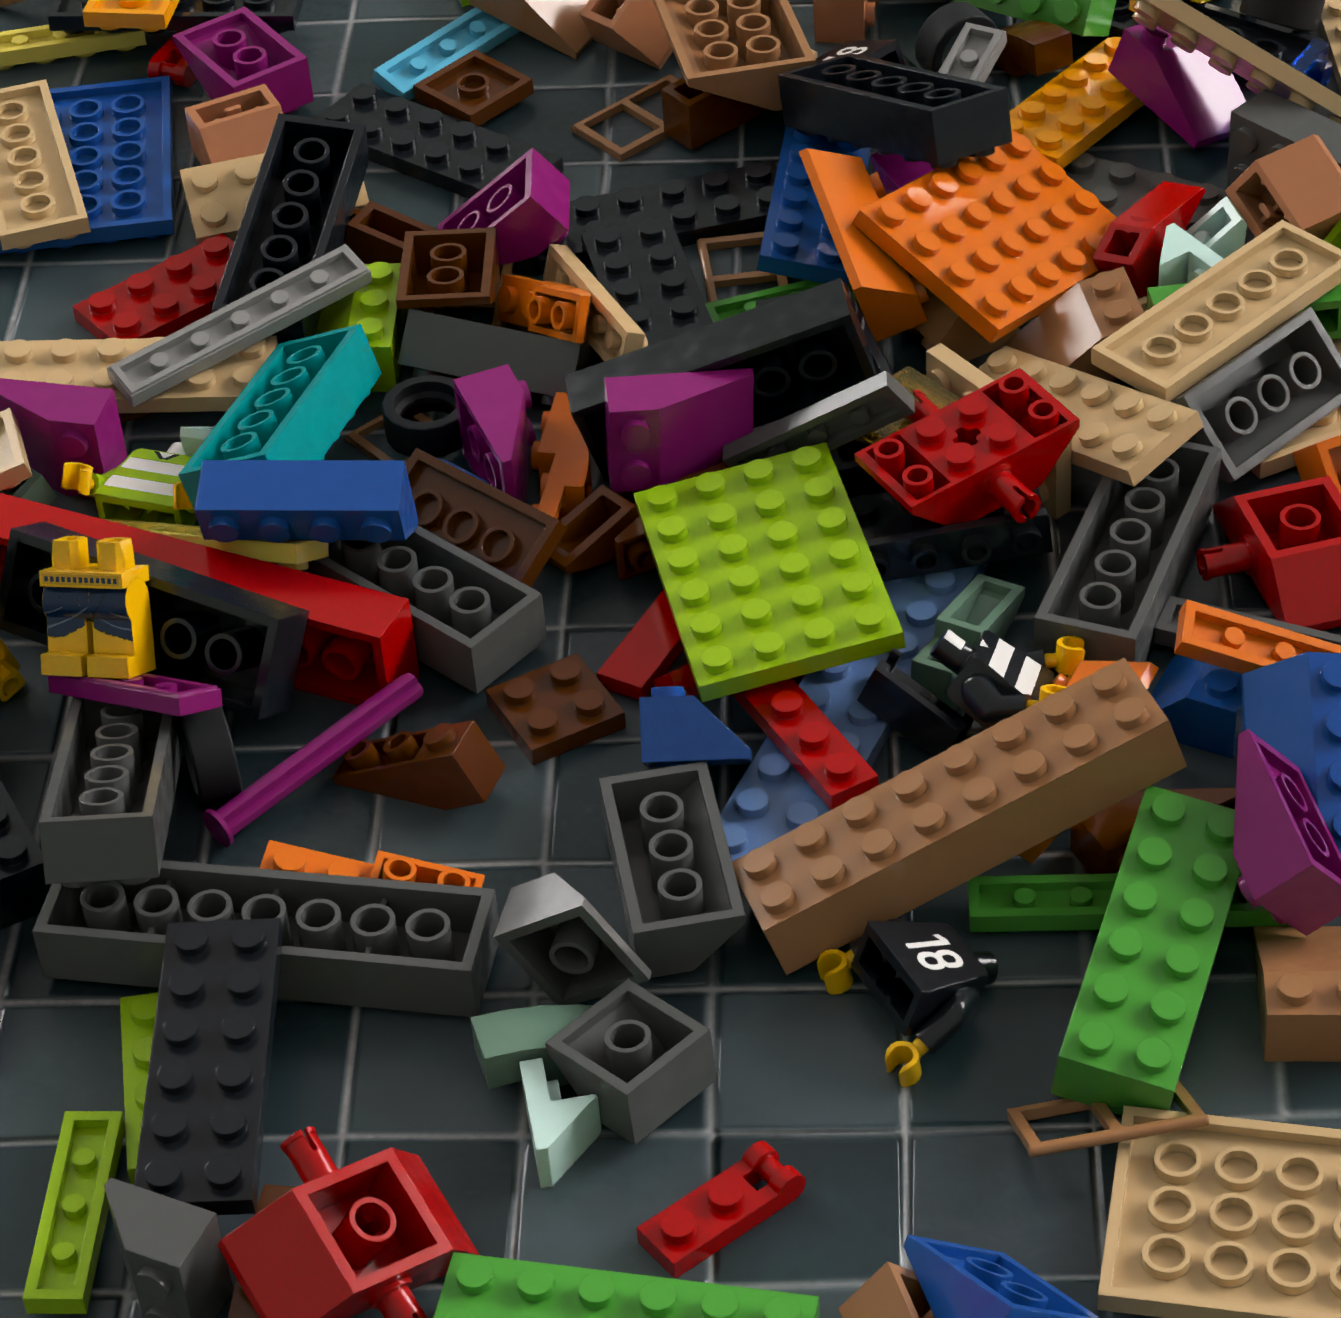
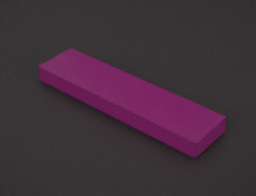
[48,673,222,716]

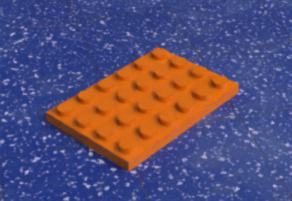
[852,128,1117,343]

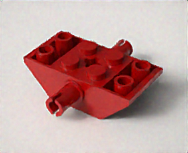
[854,368,1080,525]
[1196,476,1341,631]
[217,1126,480,1318]

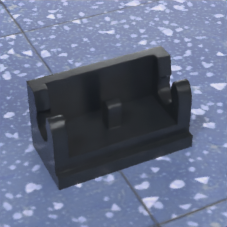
[857,647,975,757]

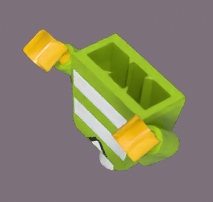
[61,442,197,525]

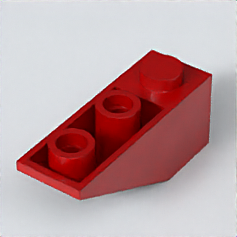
[1092,181,1206,298]

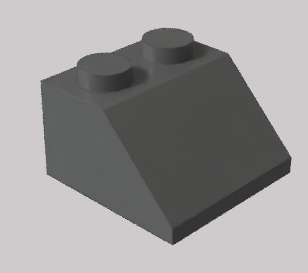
[493,872,652,1005]
[545,979,717,1145]
[104,1177,234,1318]

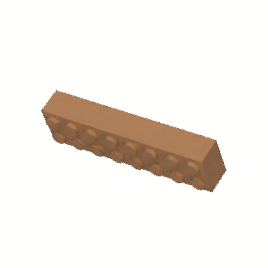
[732,657,1187,975]

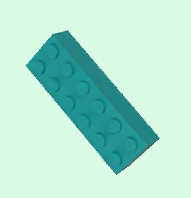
[178,324,382,509]

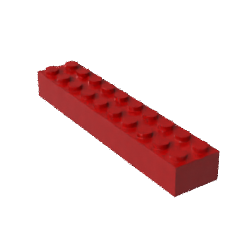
[0,493,420,706]

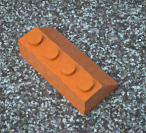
[799,148,929,343]

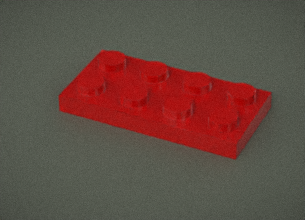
[72,233,234,339]

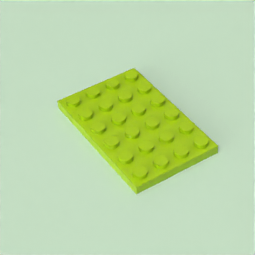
[633,442,906,702]

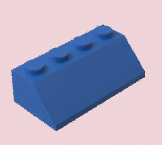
[194,460,418,543]
[1240,652,1341,854]

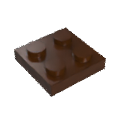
[413,50,534,126]
[485,653,626,766]

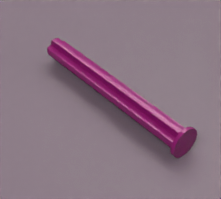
[202,673,423,847]

